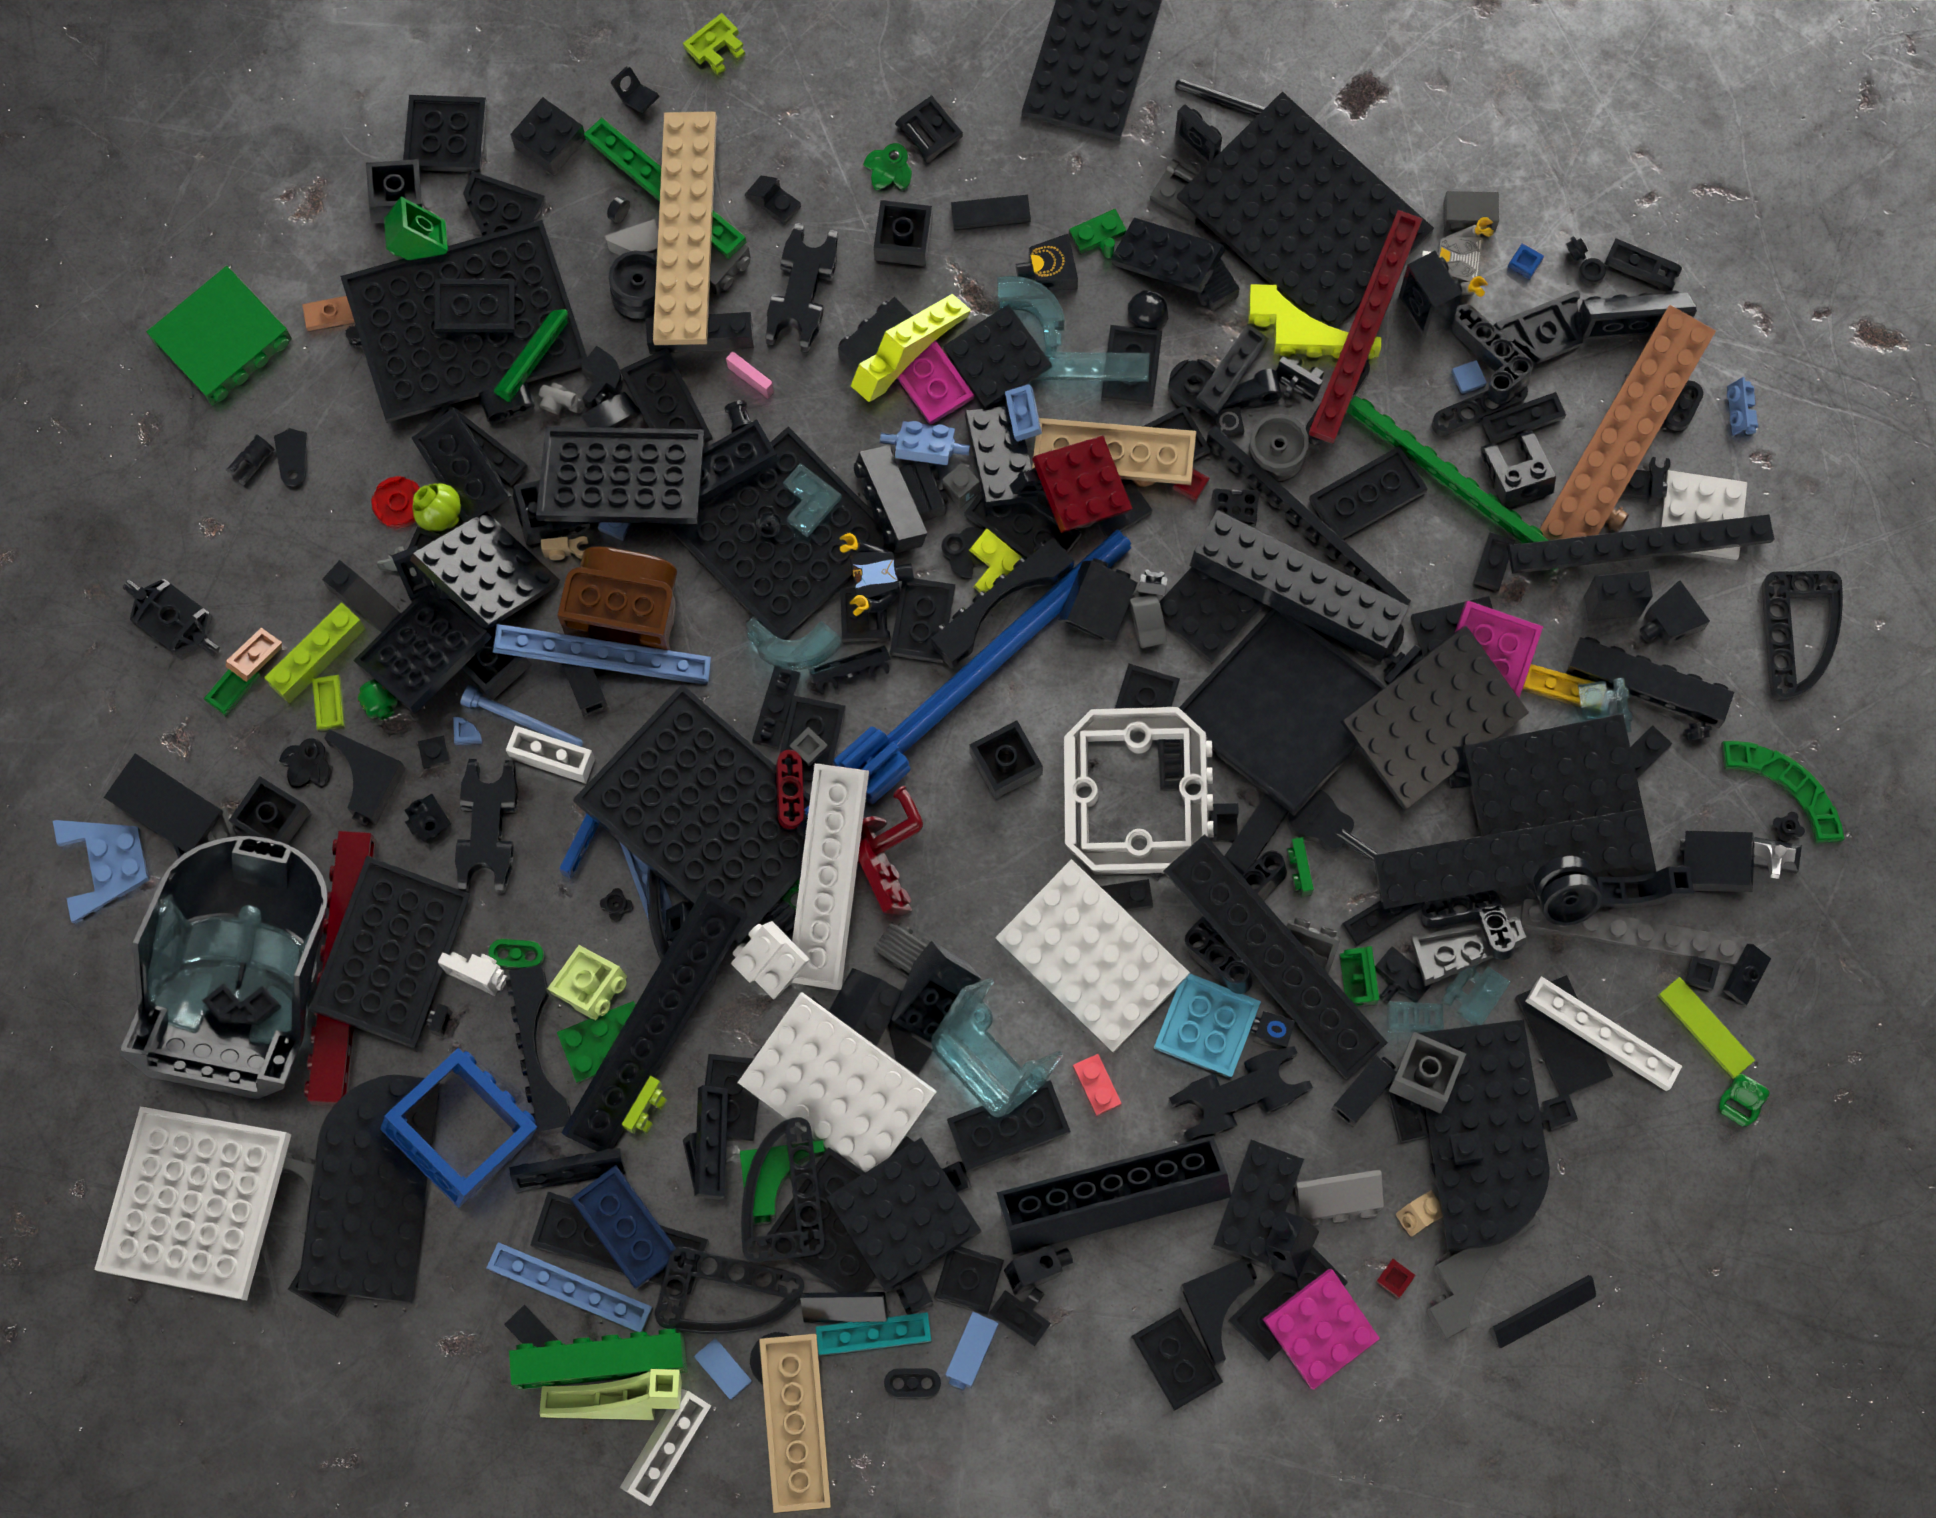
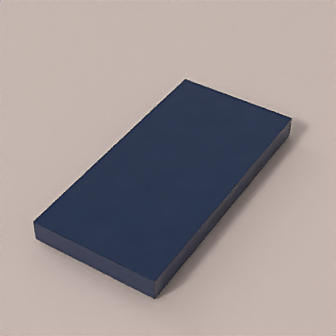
[570,1165,681,1290]

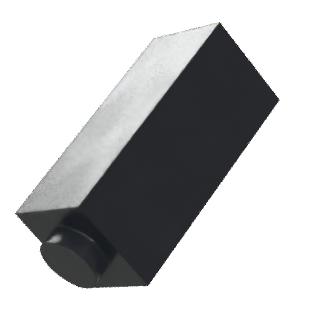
[561,663,608,717]
[1331,1055,1396,1127]

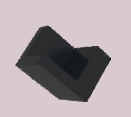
[1209,803,1239,842]

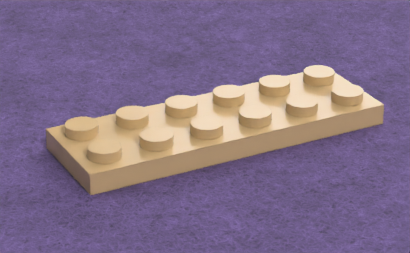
[1032,418,1196,485]
[759,1334,831,1513]

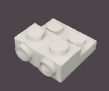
[731,921,810,1000]
[438,952,508,996]

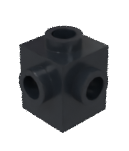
[404,793,451,842]

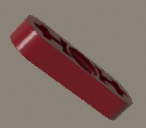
[776,750,804,829]

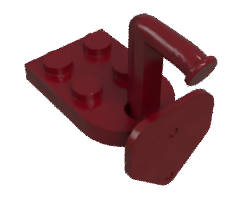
[857,786,923,916]

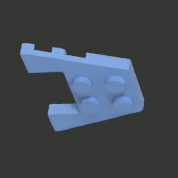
[53,820,149,924]

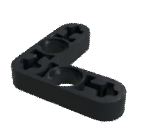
[1422,890,1515,960]

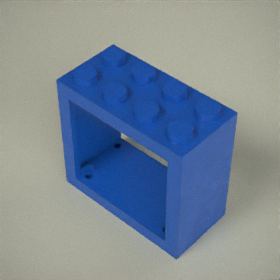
[380,1048,537,1208]

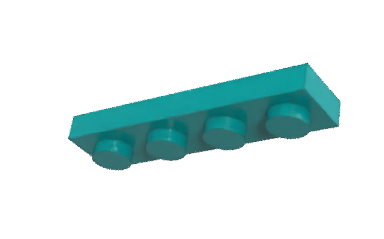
[816,1312,931,1356]

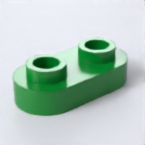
[488,939,545,969]

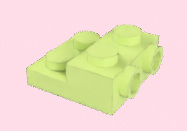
[547,945,627,1021]

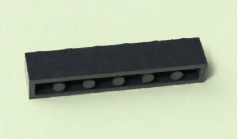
[1566,637,1735,728]

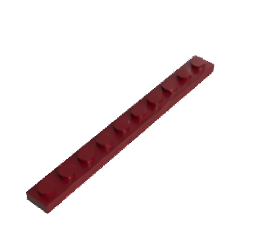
[1309,210,1423,444]

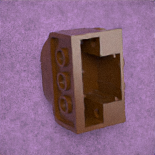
[557,546,677,651]

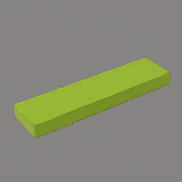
[1658,977,1755,1079]

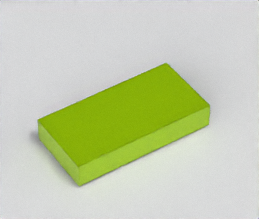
[312,675,345,732]

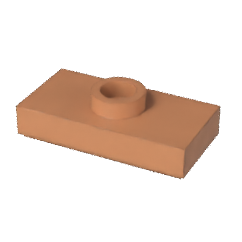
[302,296,355,331]

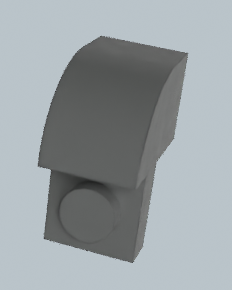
[1128,589,1167,648]

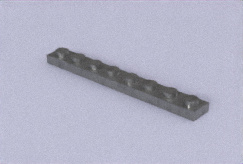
[1520,899,1743,967]

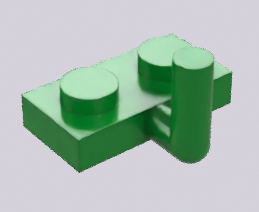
[1069,209,1127,258]

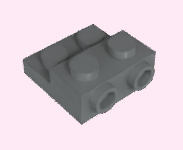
[1286,917,1341,974]

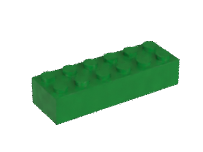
[509,1329,688,1390]

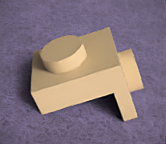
[1396,1190,1442,1237]

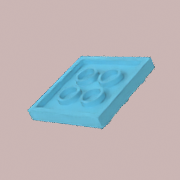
[1154,974,1261,1079]

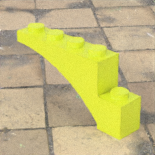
[1248,284,1381,359]
[851,294,971,402]

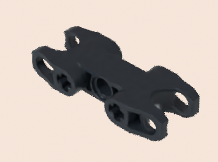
[766,222,838,353]
[455,759,519,894]
[1168,1046,1313,1142]

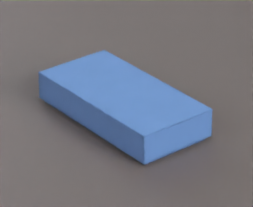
[694,1338,752,1400]

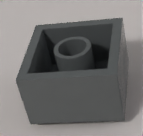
[1389,1032,1466,1113]

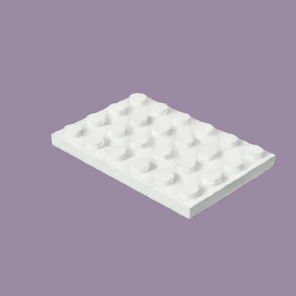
[995,859,1190,1053]
[738,992,937,1173]

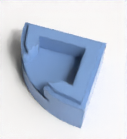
[453,717,482,745]

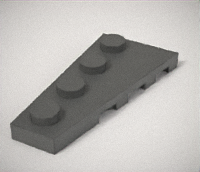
[1411,916,1526,986]

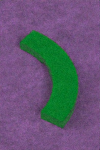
[1721,741,1845,843]

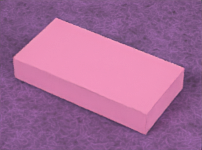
[726,352,774,399]

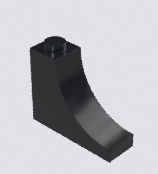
[324,729,406,825]
[1180,1258,1257,1366]

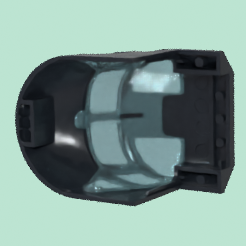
[120,836,327,1099]

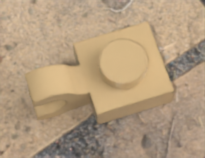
[541,536,588,560]

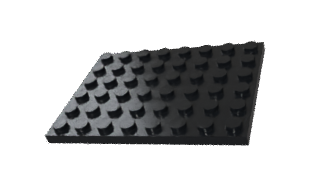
[1177,91,1434,328]
[340,220,587,423]
[573,684,811,945]

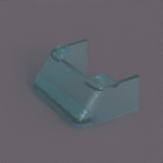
[931,978,1063,1117]

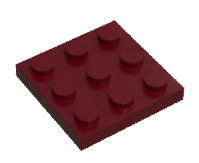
[1032,435,1132,533]

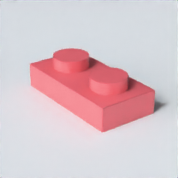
[1073,1054,1122,1117]

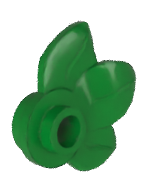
[863,143,912,191]

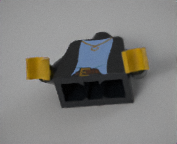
[840,533,914,616]

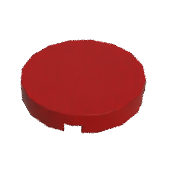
[371,476,420,529]

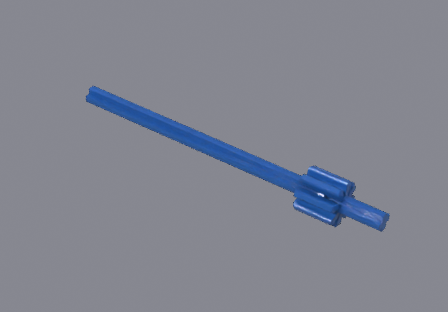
[804,530,1131,817]

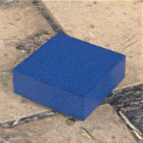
[1508,243,1544,280]

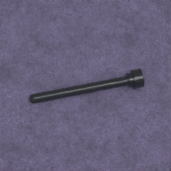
[1175,79,1265,116]

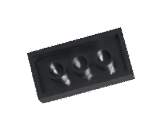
[1211,1139,1304,1268]

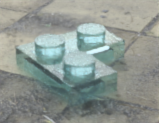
[783,463,842,537]

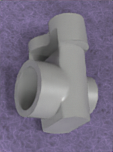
[539,383,584,414]

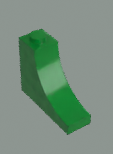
[740,1140,825,1225]

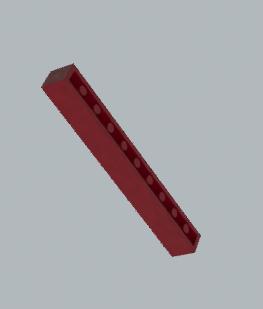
[304,831,376,1107]

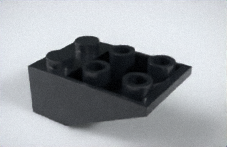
[892,941,982,1042]

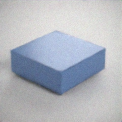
[1451,360,1487,395]

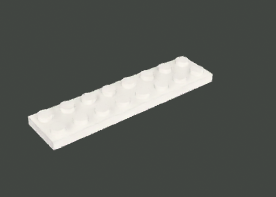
[791,764,869,990]

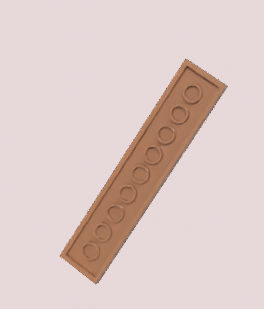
[1539,305,1716,540]

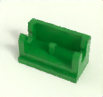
[1339,946,1379,1007]

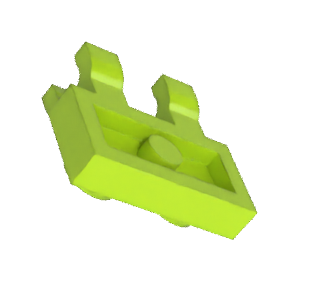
[683,13,745,76]
[622,1076,667,1134]

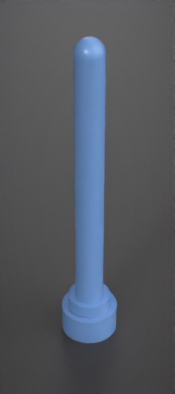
[460,684,583,747]

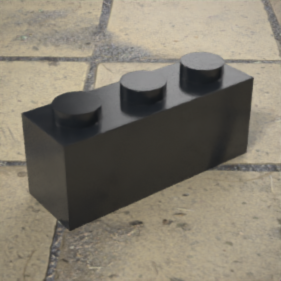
[838,296,914,373]

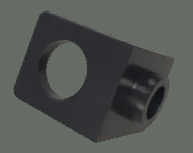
[611,66,660,113]

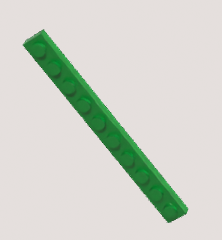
[1347,396,1559,570]

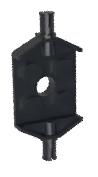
[123,579,220,657]

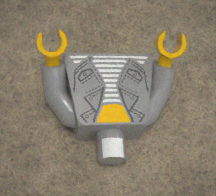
[1421,217,1494,297]

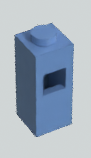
[945,1312,999,1390]

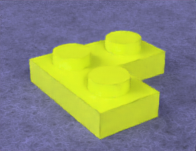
[969,529,1022,593]

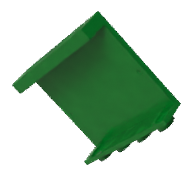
[146,265,292,405]

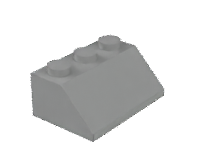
[1292,1170,1384,1226]

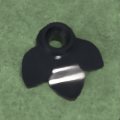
[941,527,986,578]
[279,738,330,788]

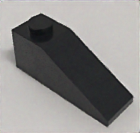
[322,560,401,632]

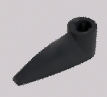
[1209,369,1282,415]

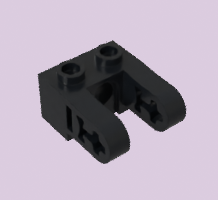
[1481,430,1556,508]
[513,480,590,546]

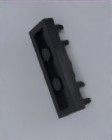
[808,645,891,694]
[752,666,801,749]

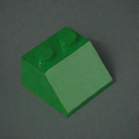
[384,197,448,261]

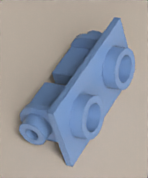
[1727,377,1758,436]

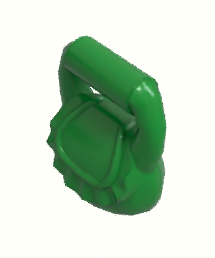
[1719,1074,1770,1127]

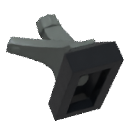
[377,546,435,600]

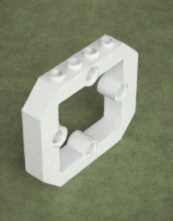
[1064,707,1214,875]

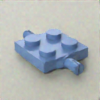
[880,421,970,465]

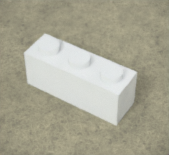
[506,726,595,784]

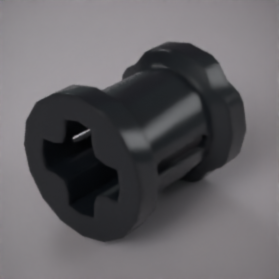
[724,400,752,433]

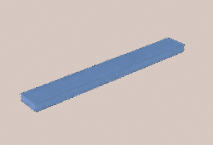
[493,624,711,685]

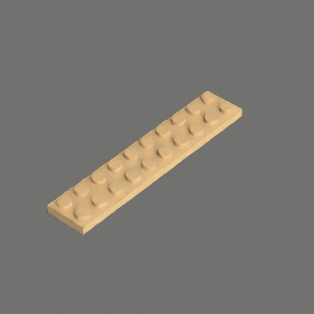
[653,112,717,345]

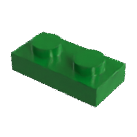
[1287,837,1314,898]

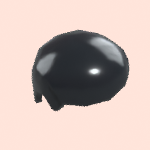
[1128,290,1169,330]

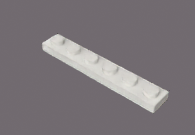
[1525,976,1682,1091]

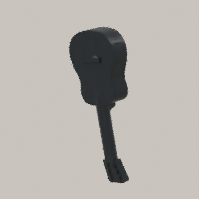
[1287,789,1379,863]

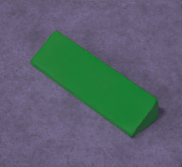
[494,309,568,402]

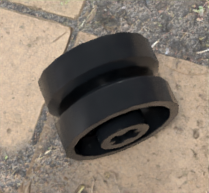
[609,250,657,319]
[1533,856,1602,926]

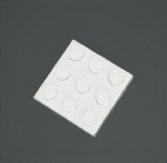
[1660,470,1747,560]

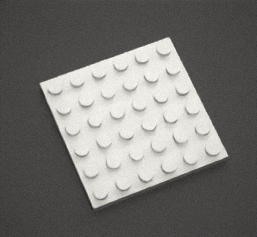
[94,1106,291,1301]

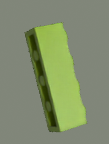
[264,602,365,704]

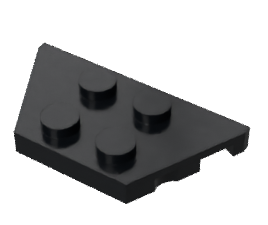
[1493,290,1583,364]

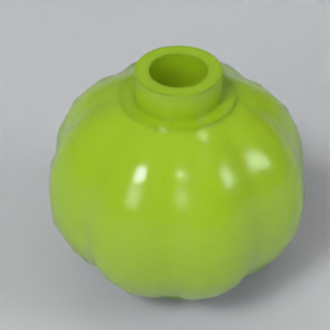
[412,483,461,531]

